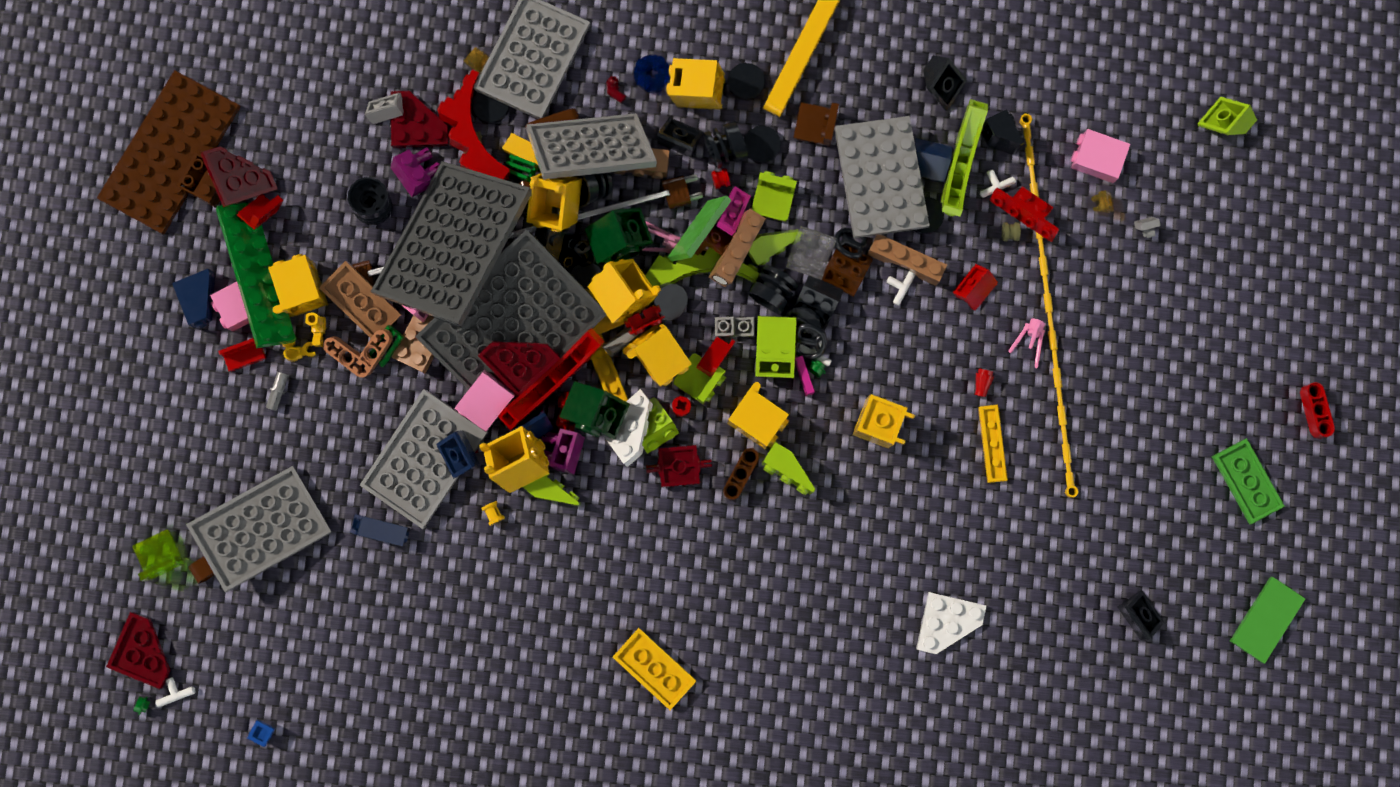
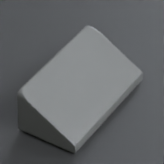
[365,93,403,124]
[602,327,641,357]

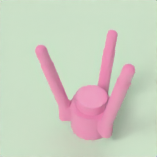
[642,221,680,254]
[1009,319,1045,368]

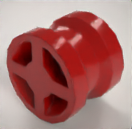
[711,168,731,190]
[672,396,691,417]

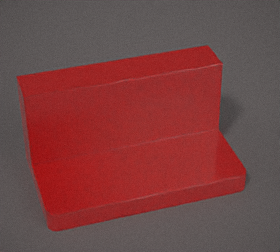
[237,195,283,230]
[952,264,998,311]
[696,337,735,377]
[218,338,267,372]

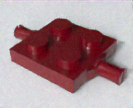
[646,445,712,487]

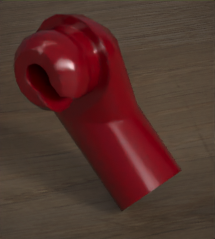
[606,76,627,104]

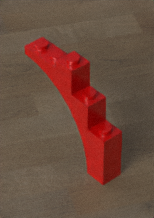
[437,69,510,181]
[498,328,605,430]

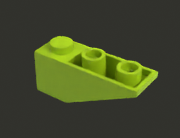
[747,229,804,266]
[523,474,580,506]

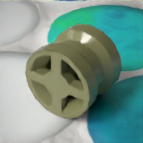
[1002,222,1021,241]

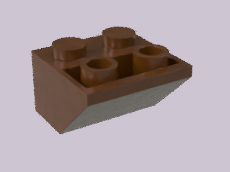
[176,153,220,208]

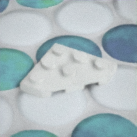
[604,389,653,467]
[916,592,986,654]

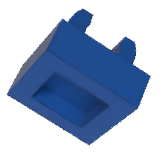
[247,719,276,747]

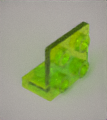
[133,529,185,581]

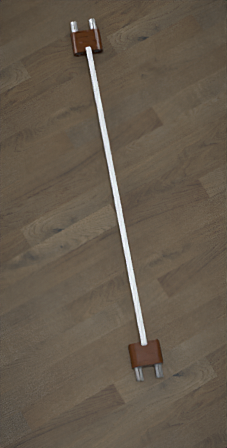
[352,174,703,286]

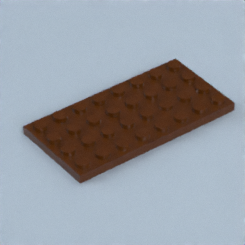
[97,70,241,235]

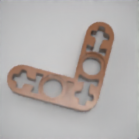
[323,329,393,377]

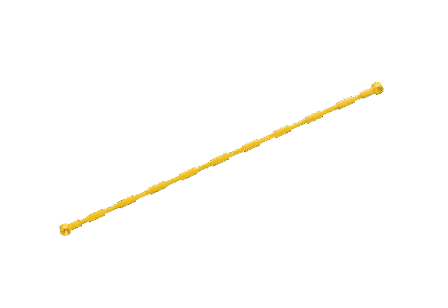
[1019,114,1078,498]

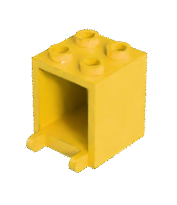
[666,58,726,110]
[526,173,582,232]
[268,254,328,317]
[587,259,661,323]
[622,323,692,386]
[727,382,789,449]
[852,394,915,449]
[479,426,549,493]

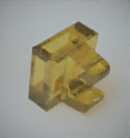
[464,47,489,74]
[1091,190,1114,213]

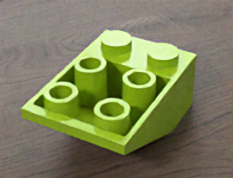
[755,316,796,378]
[761,442,815,495]

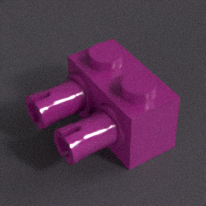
[390,148,440,197]
[542,428,585,474]

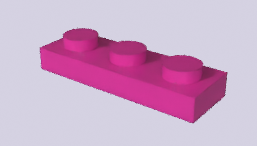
[716,186,751,236]

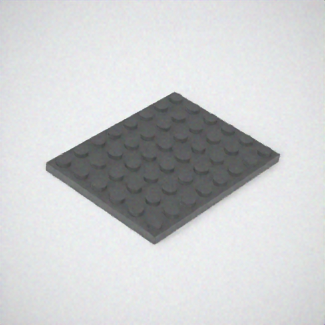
[370,161,532,327]
[415,229,606,419]

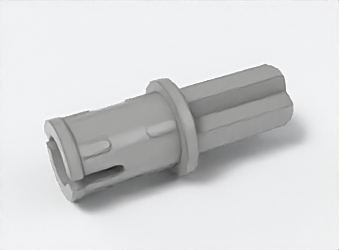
[266,372,289,411]

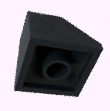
[923,55,967,111]

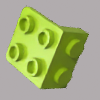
[752,171,797,222]
[674,353,726,405]
[642,397,679,454]

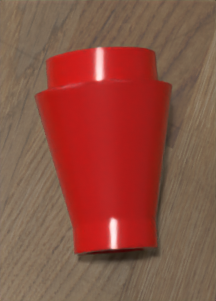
[975,368,994,397]

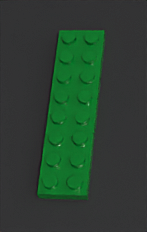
[216,202,296,348]

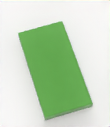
[668,196,731,261]
[1211,438,1285,524]
[1230,577,1305,664]

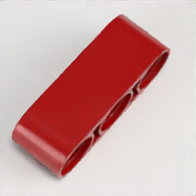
[1300,382,1335,439]

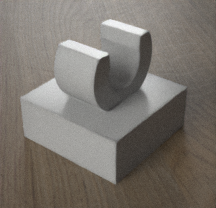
[1134,217,1160,238]

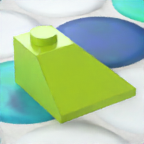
[1197,97,1257,135]

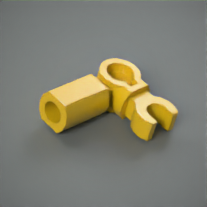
[305,312,326,347]
[282,342,316,362]

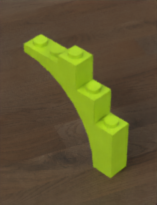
[941,99,988,217]
[645,247,759,306]

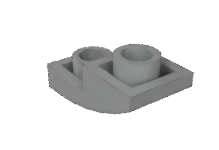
[715,317,755,337]

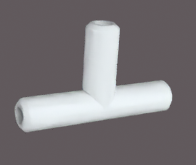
[980,169,1016,198]
[886,270,916,305]
[800,341,832,367]
[156,677,196,707]

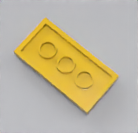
[613,628,696,710]

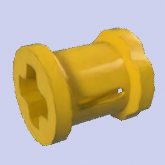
[481,501,505,526]

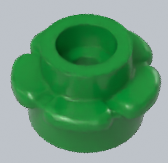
[808,360,826,377]
[133,696,150,715]

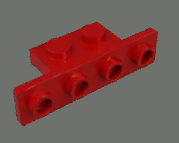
[990,187,1059,242]

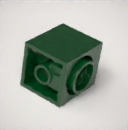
[585,208,653,264]
[559,381,630,440]

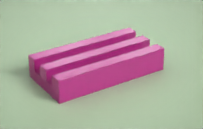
[795,356,815,396]

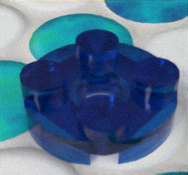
[634,55,671,93]

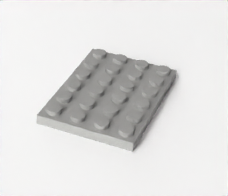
[474,0,590,119]
[526,113,657,180]
[834,116,929,238]
[360,389,488,529]
[186,466,332,593]

